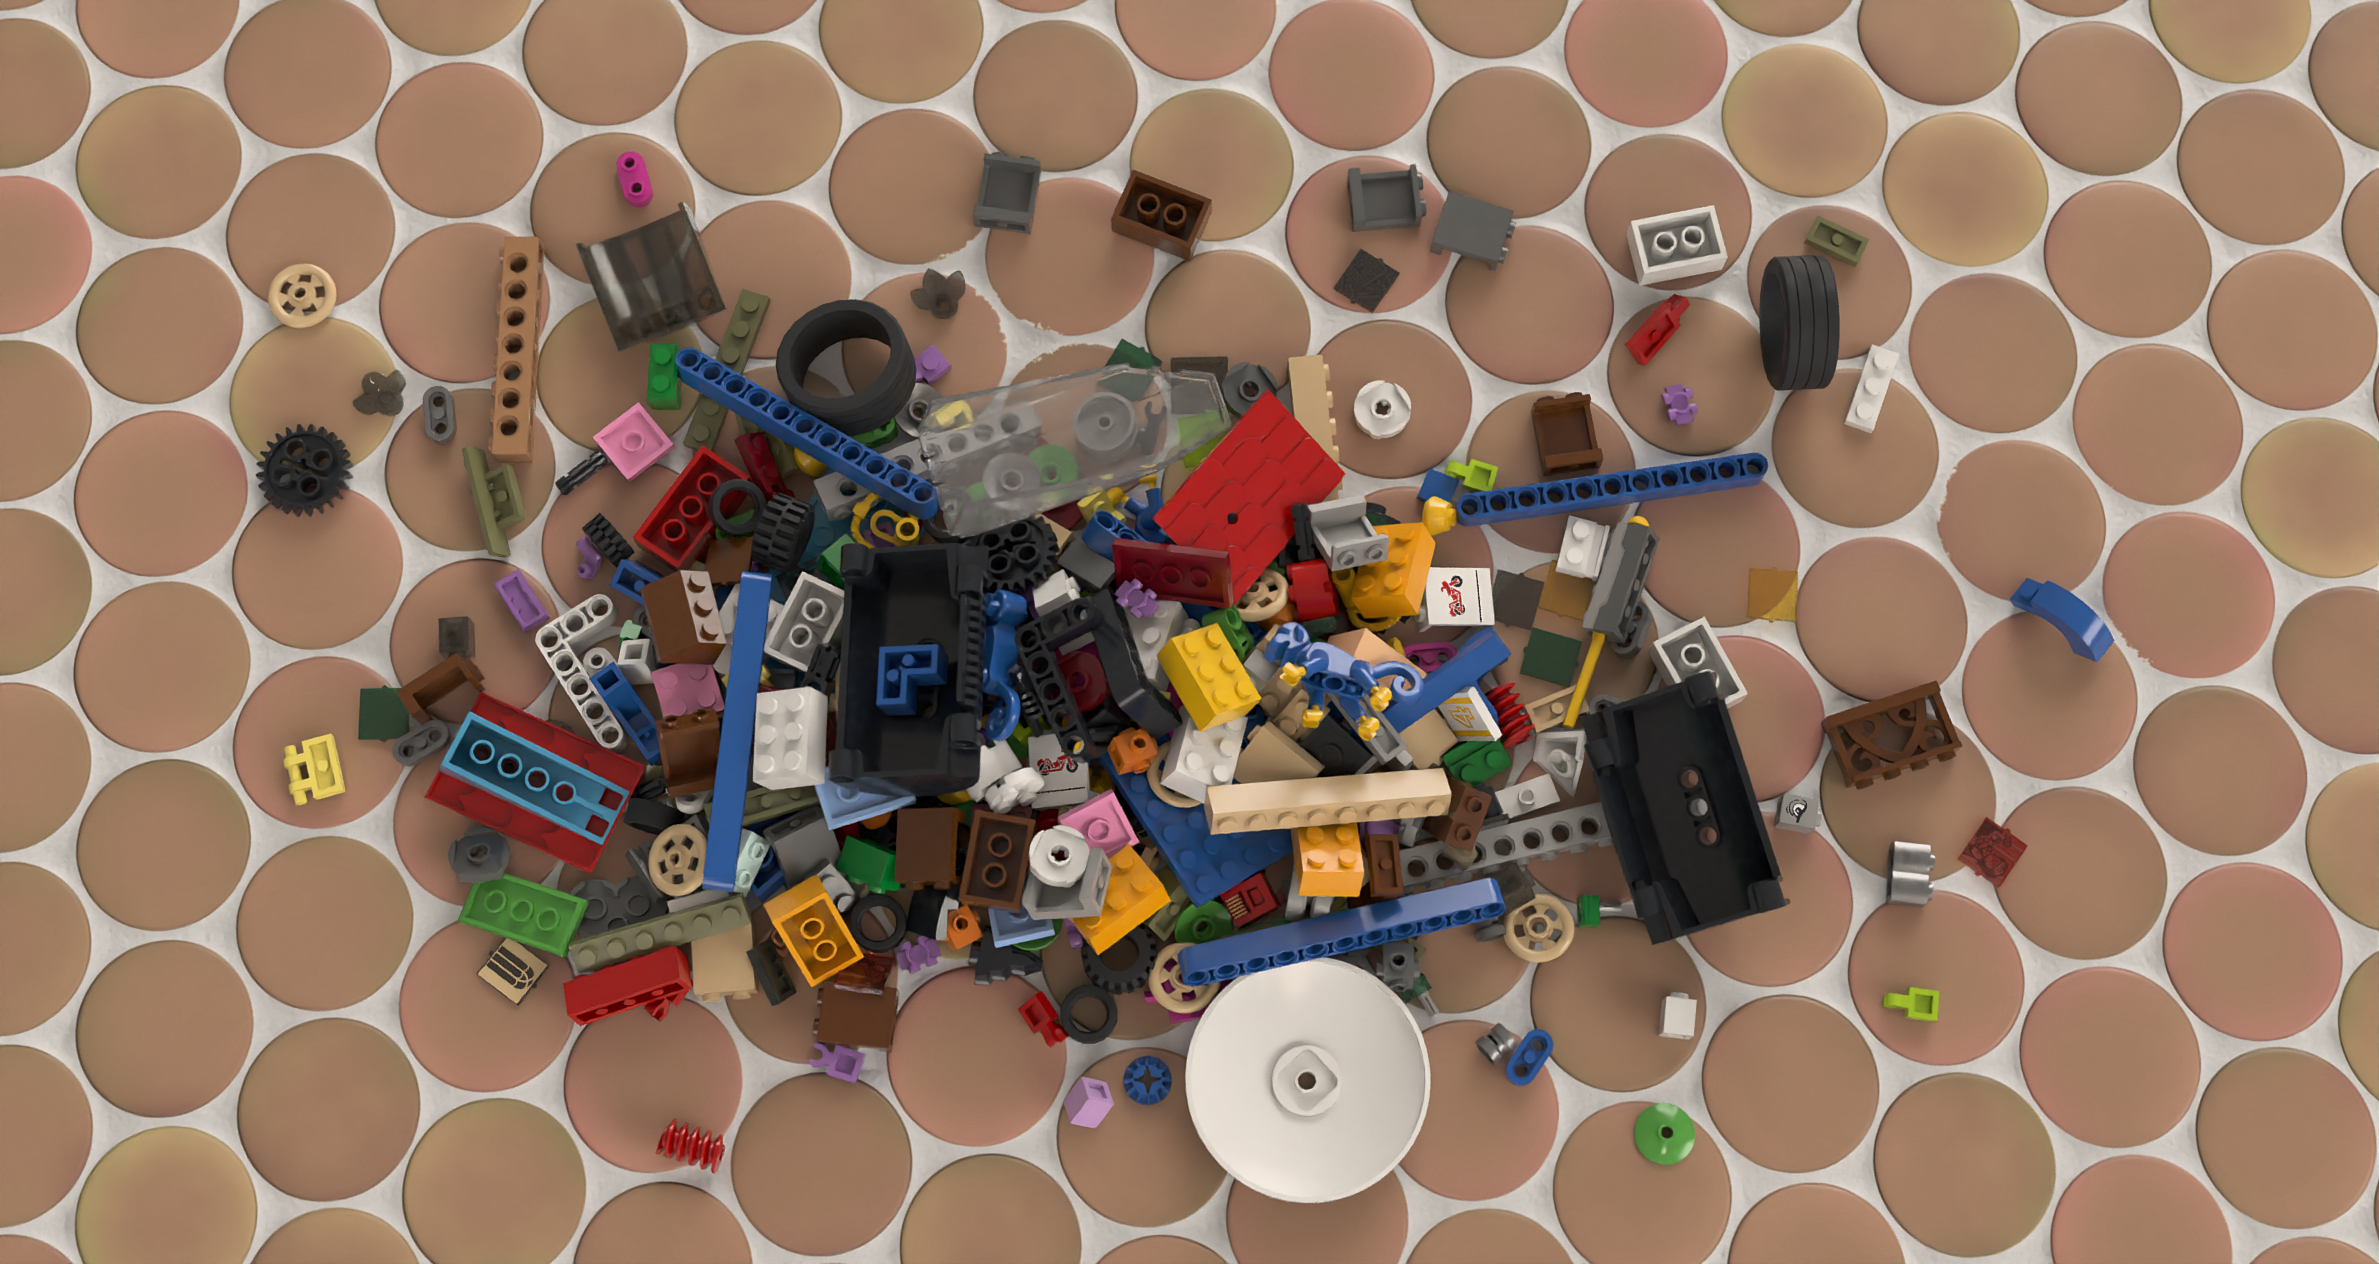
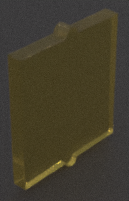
[1538,559,1596,621]
[1747,567,1798,623]

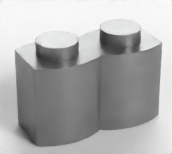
[1886,841,1935,907]

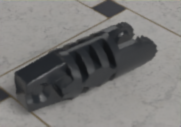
[1007,665,1052,738]

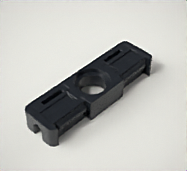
[800,643,841,700]

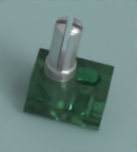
[1396,972,1439,1017]

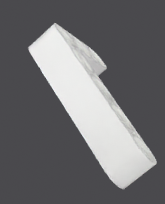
[535,594,628,753]

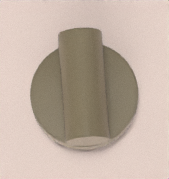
[1443,844,1477,871]

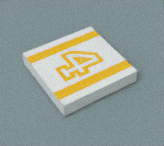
[1438,686,1502,741]

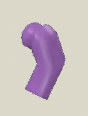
[576,536,602,580]

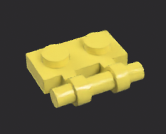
[283,734,346,805]

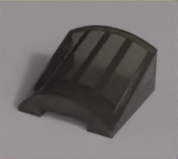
[576,201,726,351]

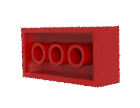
[632,445,752,572]

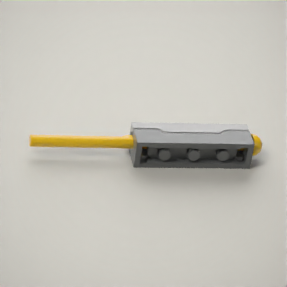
[1563,516,1660,729]

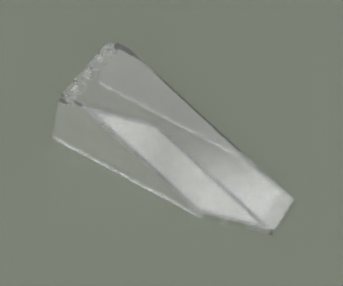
[918,363,1232,538]

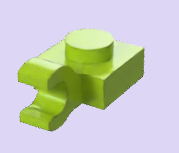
[1444,459,1499,492]
[1882,987,1939,1022]

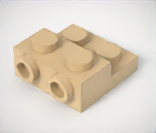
[1258,664,1331,742]

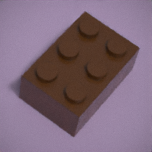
[1111,169,1212,261]
[958,810,1038,914]

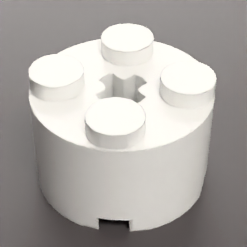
[966,740,1023,803]

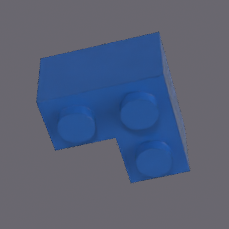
[876,644,948,716]

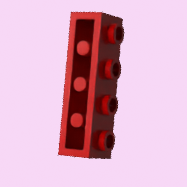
[563,946,692,1026]

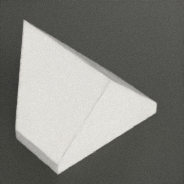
[1533,731,1587,798]

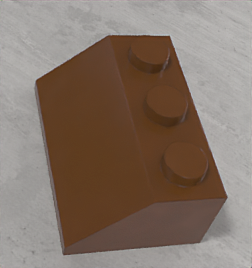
[641,570,727,665]

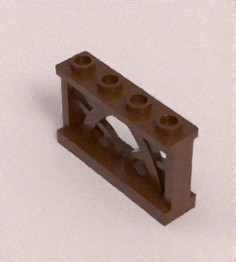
[1821,680,1963,790]

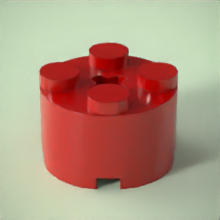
[1286,558,1339,623]

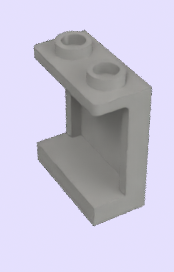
[1307,495,1389,571]
[1022,848,1112,920]

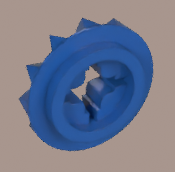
[1123,1056,1172,1105]

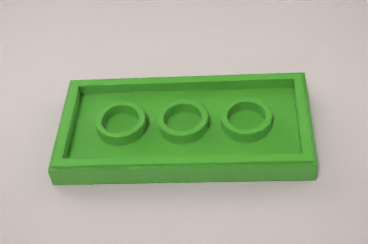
[458,873,589,958]

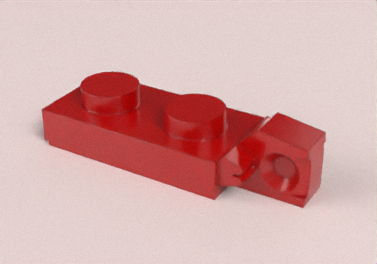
[1625,294,1690,366]

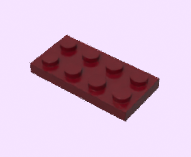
[1112,538,1234,609]

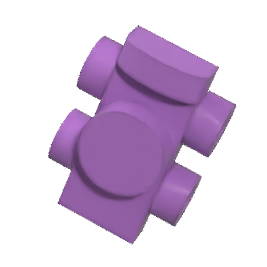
[1662,383,1698,426]
[1115,578,1159,619]
[896,936,942,974]

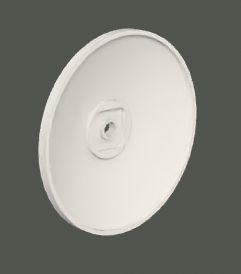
[1185,957,1431,1203]

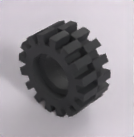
[582,513,635,567]

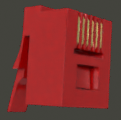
[1220,873,1287,930]

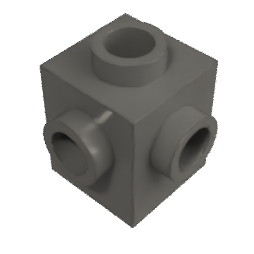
[1377,943,1420,992]

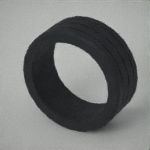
[1759,255,1840,391]
[776,299,917,436]

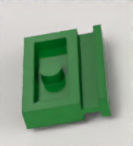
[1441,738,1512,787]

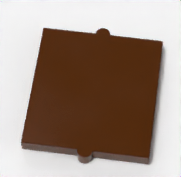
[704,536,753,588]

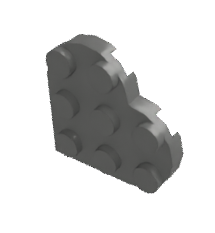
[570,875,669,965]

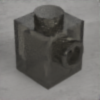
[438,616,475,660]
[1491,863,1536,916]

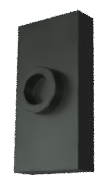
[746,938,797,1006]

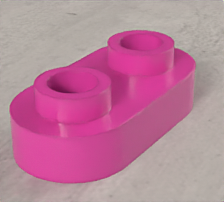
[616,152,653,207]
[1403,642,1458,674]

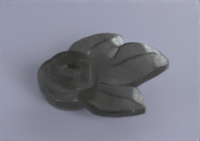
[910,268,966,319]
[352,370,406,416]

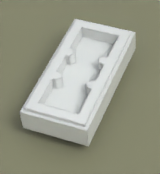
[1495,774,1560,822]

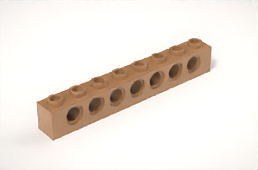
[488,237,545,463]

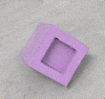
[1064,1076,1114,1128]

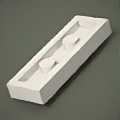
[1844,344,1899,433]

